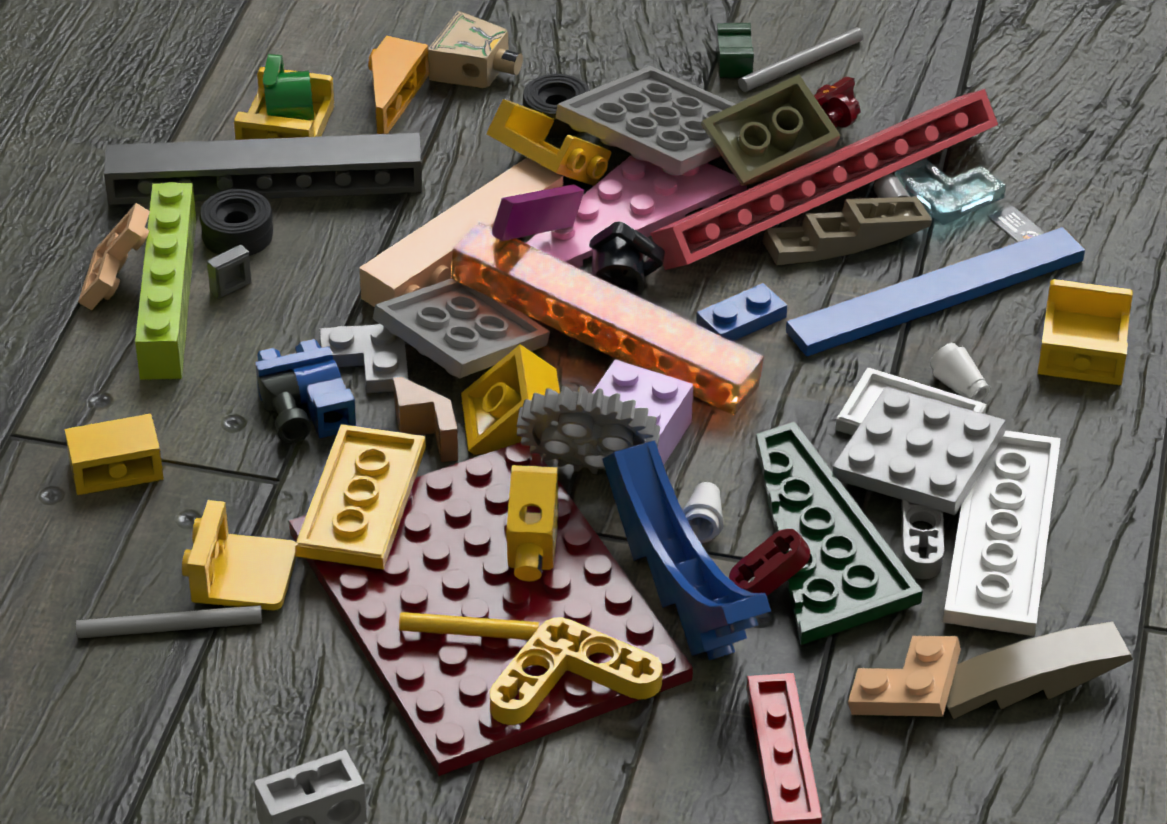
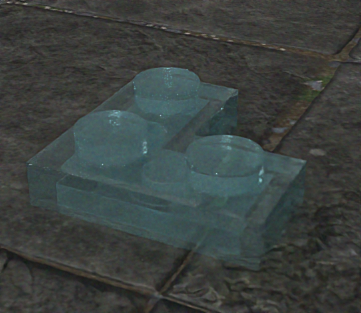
[895,159,1006,225]

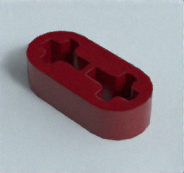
[729,528,811,596]

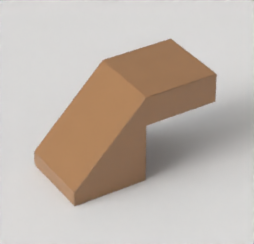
[393,377,458,462]

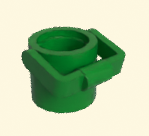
[263,54,314,120]

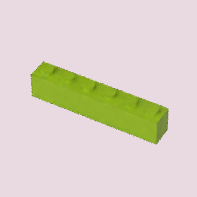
[135,182,196,380]

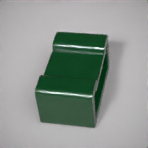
[716,23,754,78]

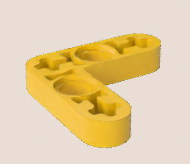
[490,617,662,725]

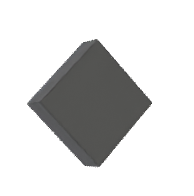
[207,245,252,299]

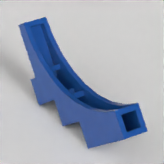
[602,440,771,660]

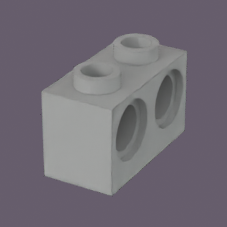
[254,750,367,824]

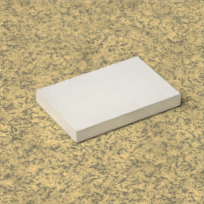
[835,367,987,435]

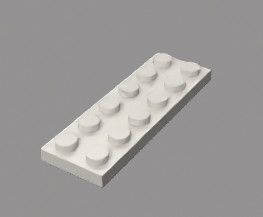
[943,431,1061,636]

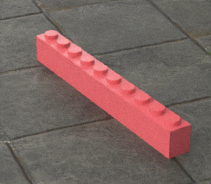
[650,89,998,270]

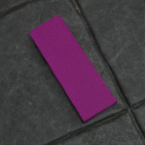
[491,184,585,241]

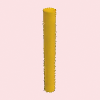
[399,612,540,640]

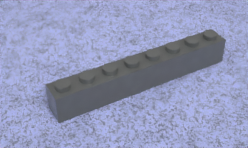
[104,133,422,205]

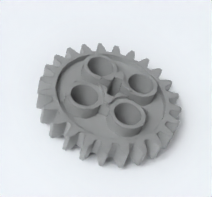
[516,386,660,474]

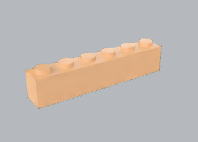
[359,158,563,307]

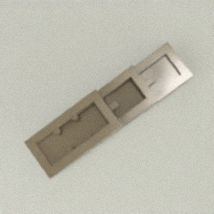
[762,196,932,265]
[946,622,1133,719]

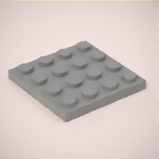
[556,66,735,175]

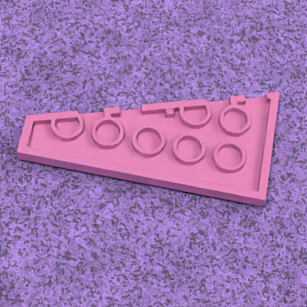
[511,156,747,284]

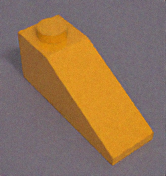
[368,35,429,134]

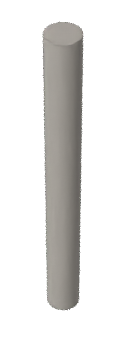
[738,27,864,92]
[76,605,262,639]

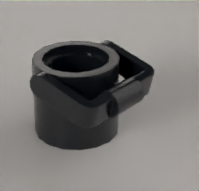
[589,221,665,305]

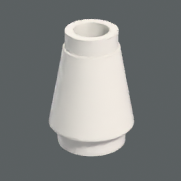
[930,343,990,402]
[683,482,723,543]

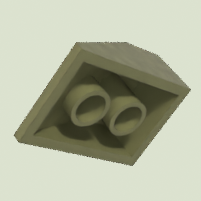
[701,74,841,186]

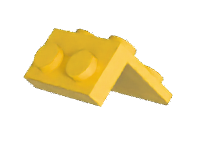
[182,500,296,610]

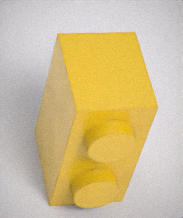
[65,414,164,495]

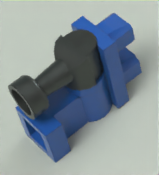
[255,339,356,443]

